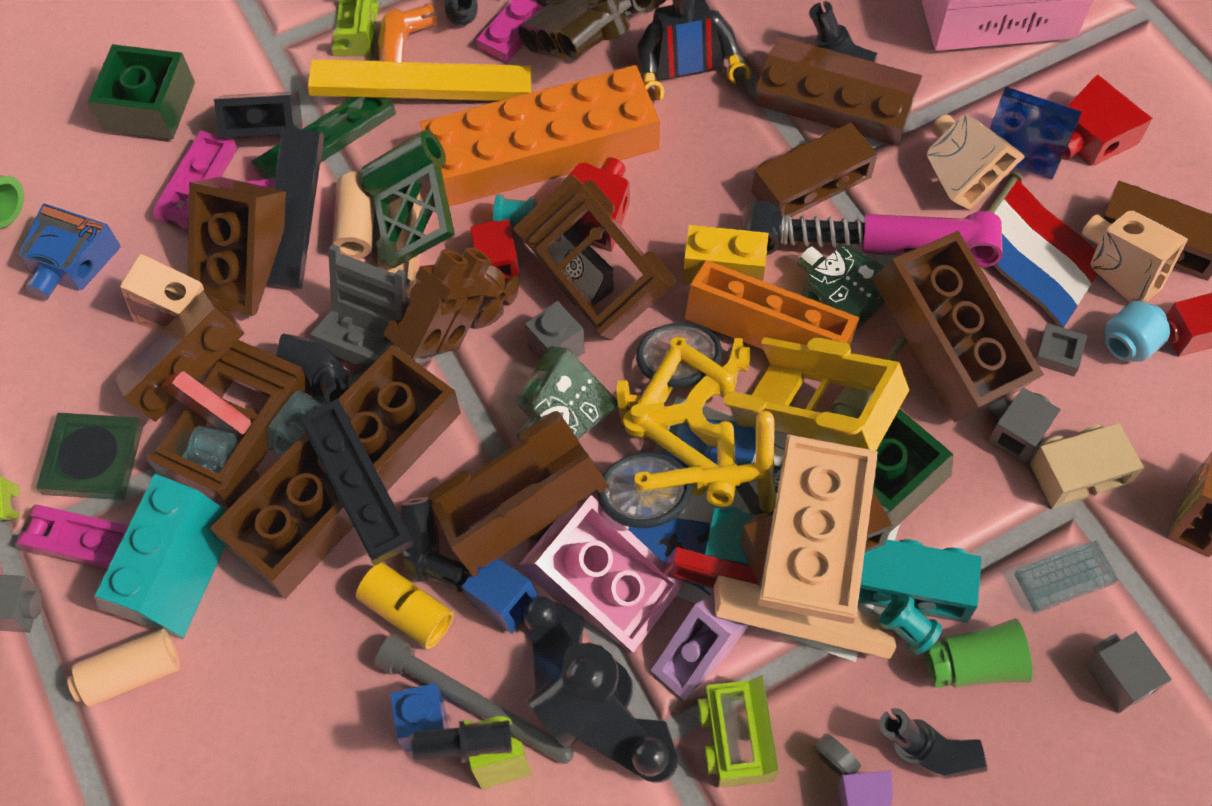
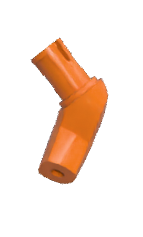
[379,3,437,62]

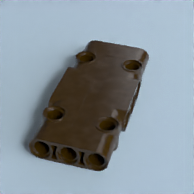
[517,0,667,60]

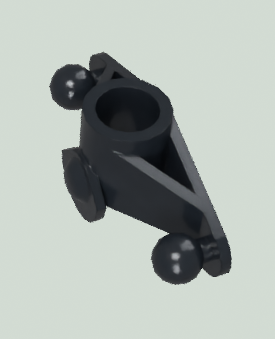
[522,596,678,783]

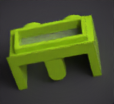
[698,675,779,788]

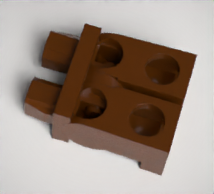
[383,247,493,359]

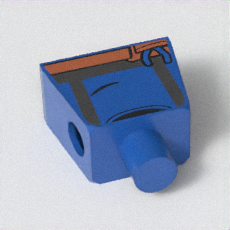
[20,203,121,300]

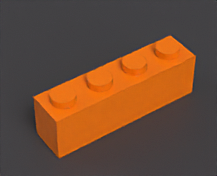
[685,260,859,349]

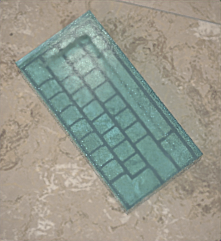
[1014,540,1119,614]

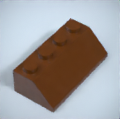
[756,37,922,146]

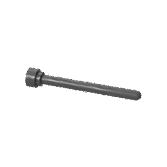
[374,633,574,764]

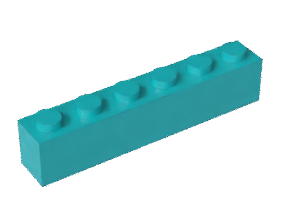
[705,507,982,623]

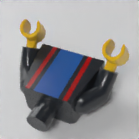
[637,0,751,101]

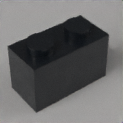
[214,91,303,138]

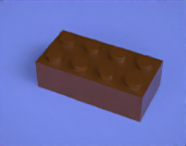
[872,231,1044,423]

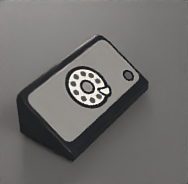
[548,227,614,305]

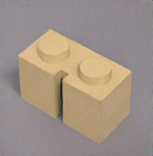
[1029,423,1144,509]

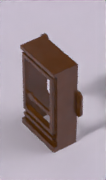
[513,174,676,340]
[146,340,315,509]
[428,411,609,577]

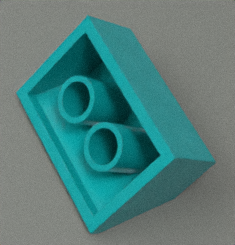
[95,474,227,639]

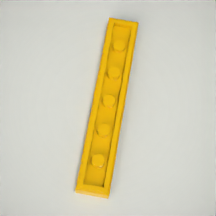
[308,59,531,101]

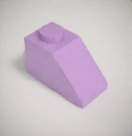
[651,593,749,701]

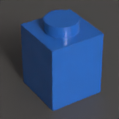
[461,558,538,634]
[390,683,449,752]

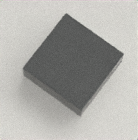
[1035,323,1087,376]

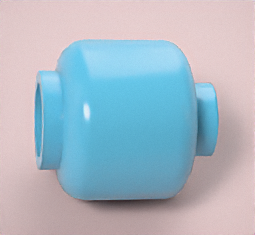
[1104,301,1170,362]

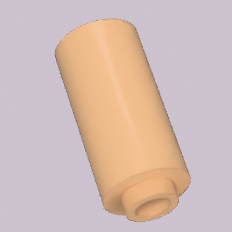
[332,171,374,259]
[67,628,180,707]

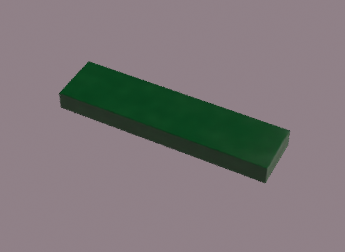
[251,97,396,180]

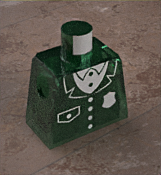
[797,245,886,331]
[516,346,618,442]

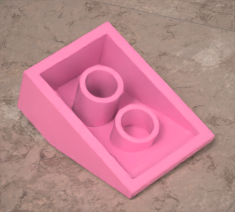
[519,495,685,653]

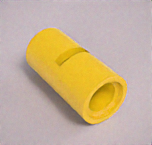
[356,562,454,649]

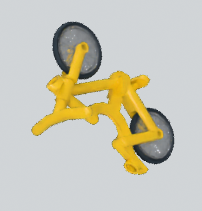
[598,322,776,528]

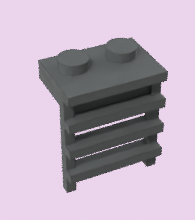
[310,244,410,369]

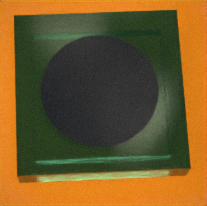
[36,413,144,500]

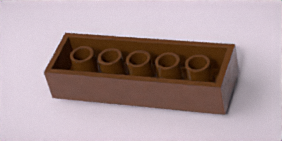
[209,344,461,599]

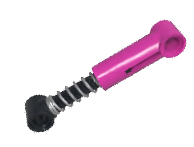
[741,200,1003,268]

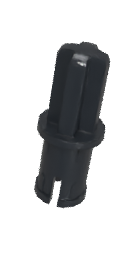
[410,720,512,762]

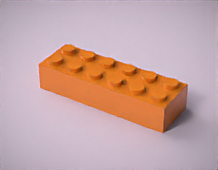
[419,65,660,207]

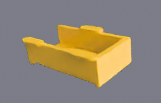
[723,337,909,451]

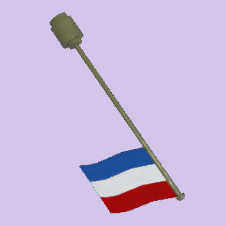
[831,172,1097,419]

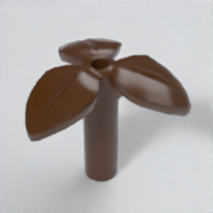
[474,265,520,329]

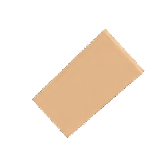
[758,435,878,624]

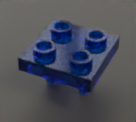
[989,87,1082,180]

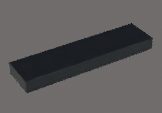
[267,127,324,289]
[298,399,415,566]

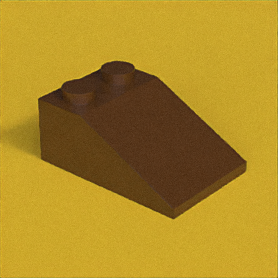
[188,177,286,316]

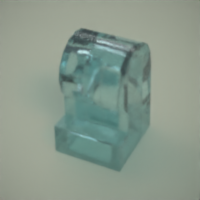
[268,390,326,455]
[187,426,241,474]

